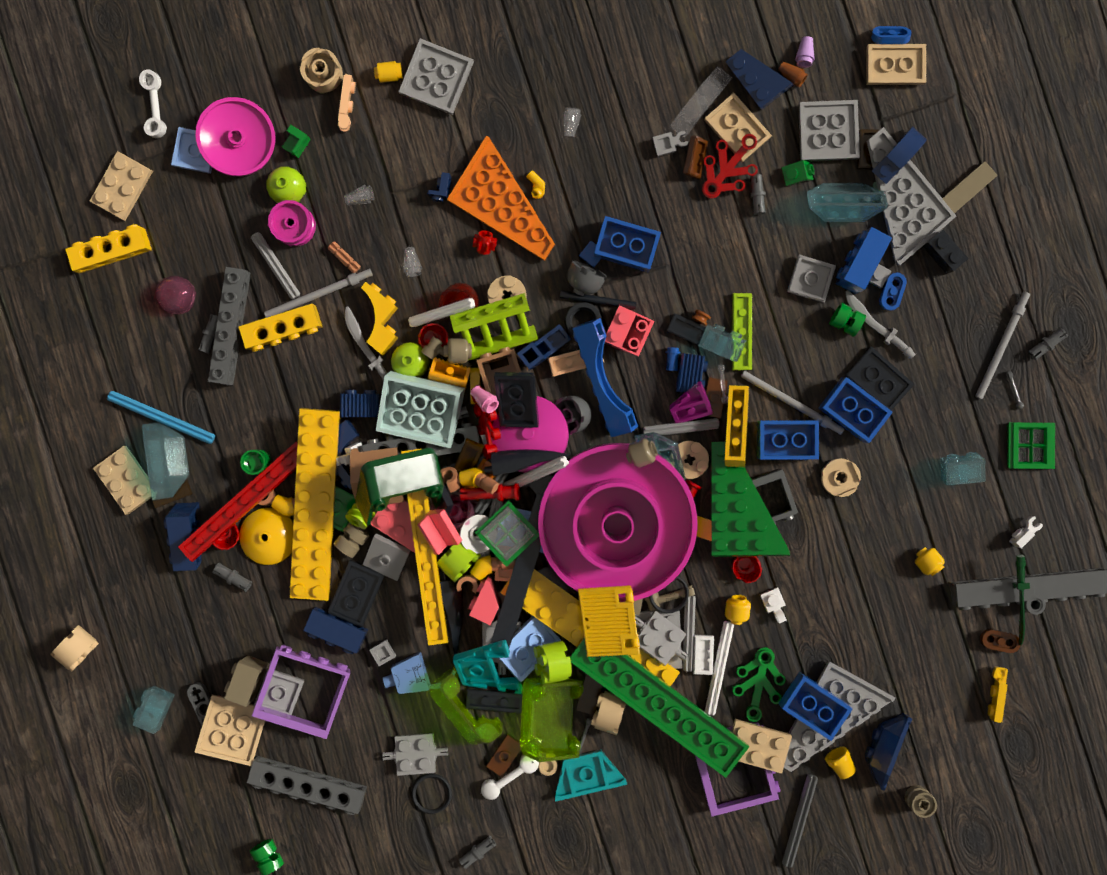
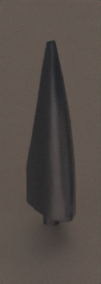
[484,449,571,476]
[439,570,463,655]

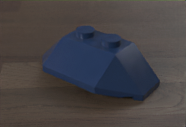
[865,713,912,791]

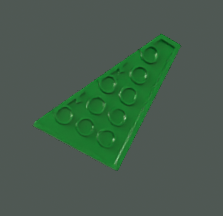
[712,442,790,557]

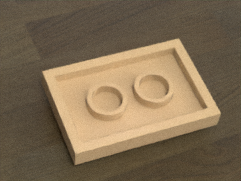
[866,44,926,85]
[704,93,772,162]
[90,151,153,221]
[93,446,157,515]
[731,719,792,773]

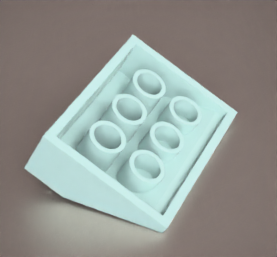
[376,371,465,448]

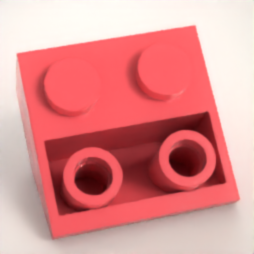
[605,305,654,357]
[468,576,501,625]

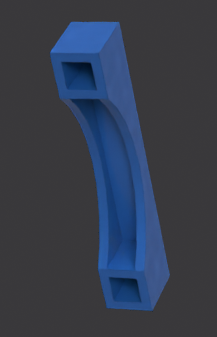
[573,318,638,437]

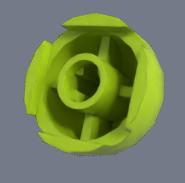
[266,167,306,203]
[391,342,430,378]

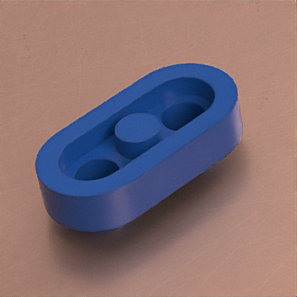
[871,26,912,44]
[879,273,907,311]

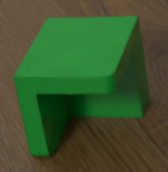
[283,125,311,158]

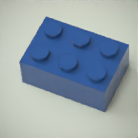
[594,216,661,273]
[835,227,892,294]
[818,377,893,443]
[757,421,819,460]
[778,672,853,741]

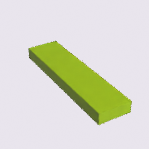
[732,293,752,370]

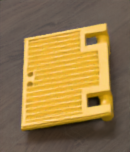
[578,585,640,657]

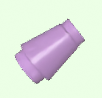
[795,36,815,68]

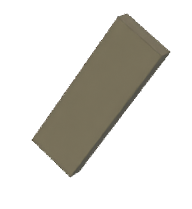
[942,161,998,213]

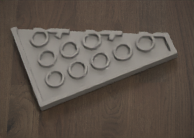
[867,127,956,266]
[784,661,895,772]

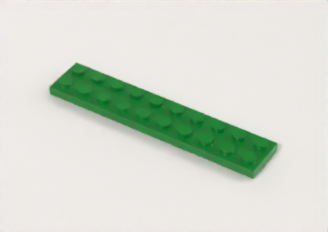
[570,637,749,778]

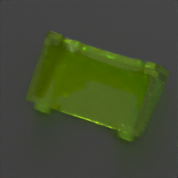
[429,665,503,745]
[520,678,583,762]

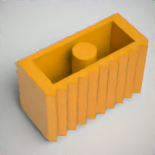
[428,357,471,388]

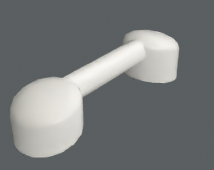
[139,69,167,138]
[481,751,539,800]

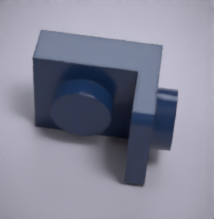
[427,172,452,202]

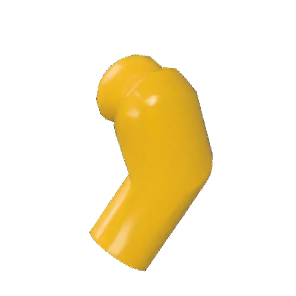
[526,170,545,199]

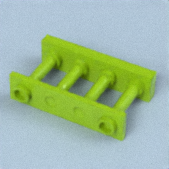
[450,293,538,361]

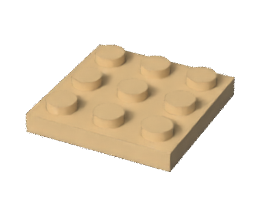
[195,694,265,766]

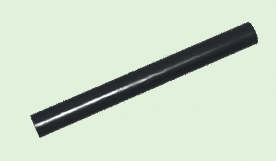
[560,291,636,309]

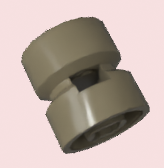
[333,522,370,558]
[904,785,937,818]

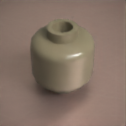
[443,338,472,364]
[626,439,658,468]

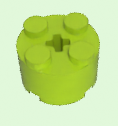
[437,542,481,583]
[533,641,572,684]

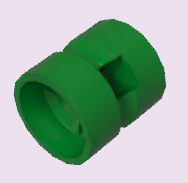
[829,303,866,337]
[240,449,272,475]
[249,838,284,875]

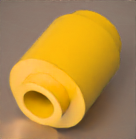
[374,61,403,83]

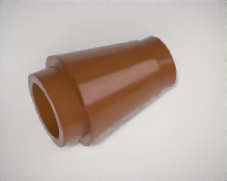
[778,62,808,88]

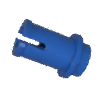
[665,347,681,371]

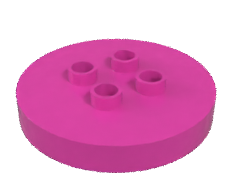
[538,443,698,602]

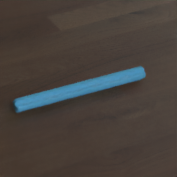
[107,391,215,444]

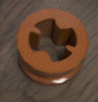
[691,309,711,326]

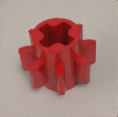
[473,230,497,255]

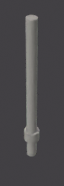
[264,268,373,318]
[975,291,1030,399]
[741,370,844,435]

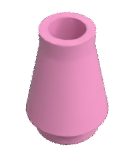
[471,386,499,413]

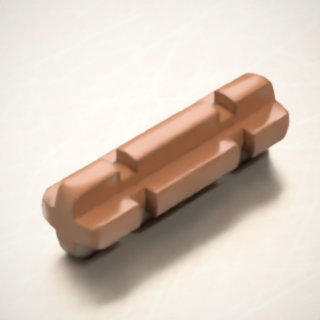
[328,242,360,273]

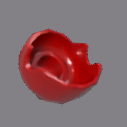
[418,323,448,348]
[212,524,239,550]
[731,556,762,584]

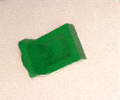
[782,160,814,186]

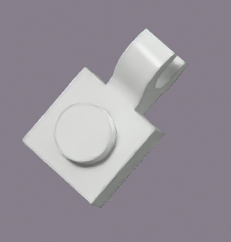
[336,442,363,466]
[1009,516,1043,548]
[759,587,787,623]

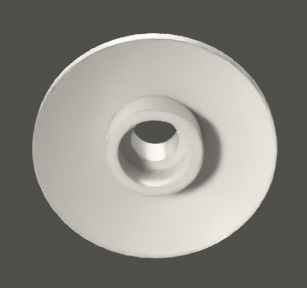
[460,515,497,553]

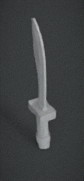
[846,290,916,359]
[345,306,387,383]

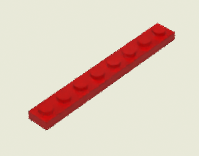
[178,442,298,562]

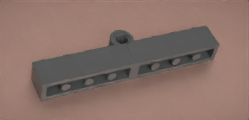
[950,568,1107,615]

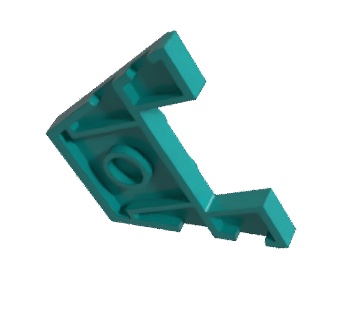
[453,640,523,694]

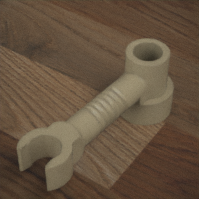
[421,336,472,368]
[644,585,695,611]

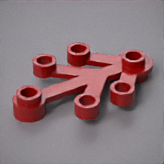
[702,134,758,198]
[471,385,501,460]

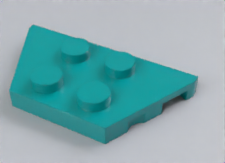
[555,750,627,802]

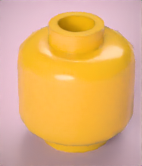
[915,547,945,576]
[725,595,751,625]

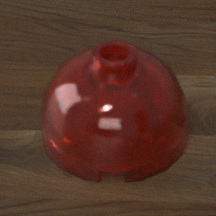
[439,283,479,310]

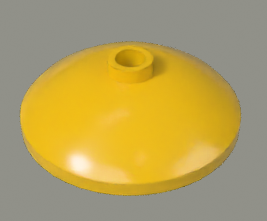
[239,508,294,565]

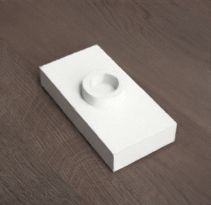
[693,635,714,675]

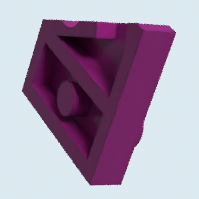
[670,381,713,423]

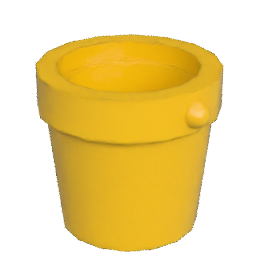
[825,746,856,779]

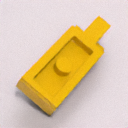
[988,666,1008,723]

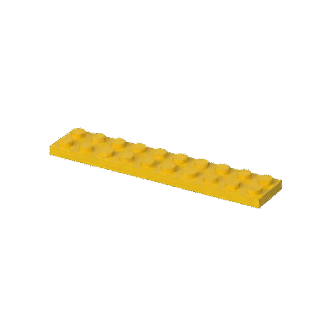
[290,408,340,601]
[500,569,680,686]

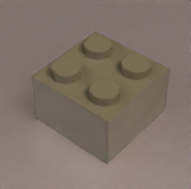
[224,655,269,707]

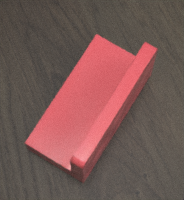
[418,509,462,555]

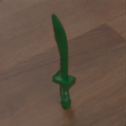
[1012,555,1030,646]

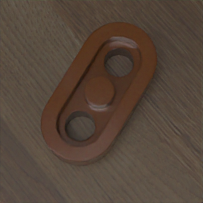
[980,629,1020,653]

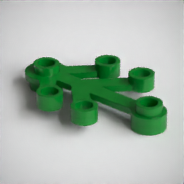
[732,647,786,722]

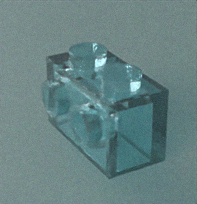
[698,323,747,362]
[940,452,986,485]
[133,686,175,734]

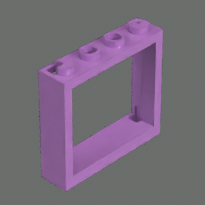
[252,645,350,739]
[695,722,780,816]

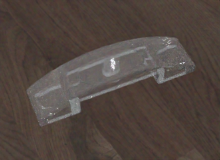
[670,66,732,139]

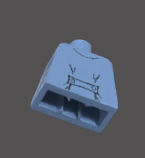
[383,652,431,694]

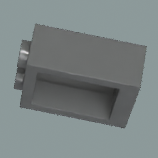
[751,469,798,525]

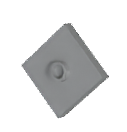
[787,254,836,303]
[363,534,411,581]
[254,668,304,715]

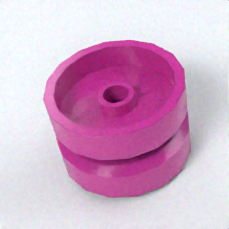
[268,200,316,247]

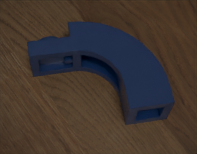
[872,126,927,184]
[516,324,571,371]
[336,420,360,489]

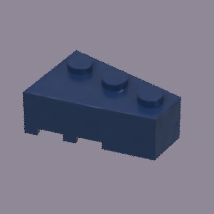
[726,49,793,110]
[164,502,202,571]

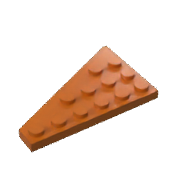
[447,136,555,261]

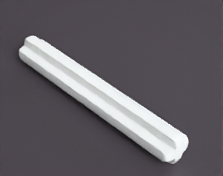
[408,298,475,327]

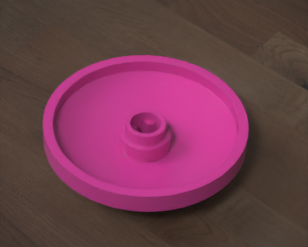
[196,97,275,177]
[492,396,569,473]

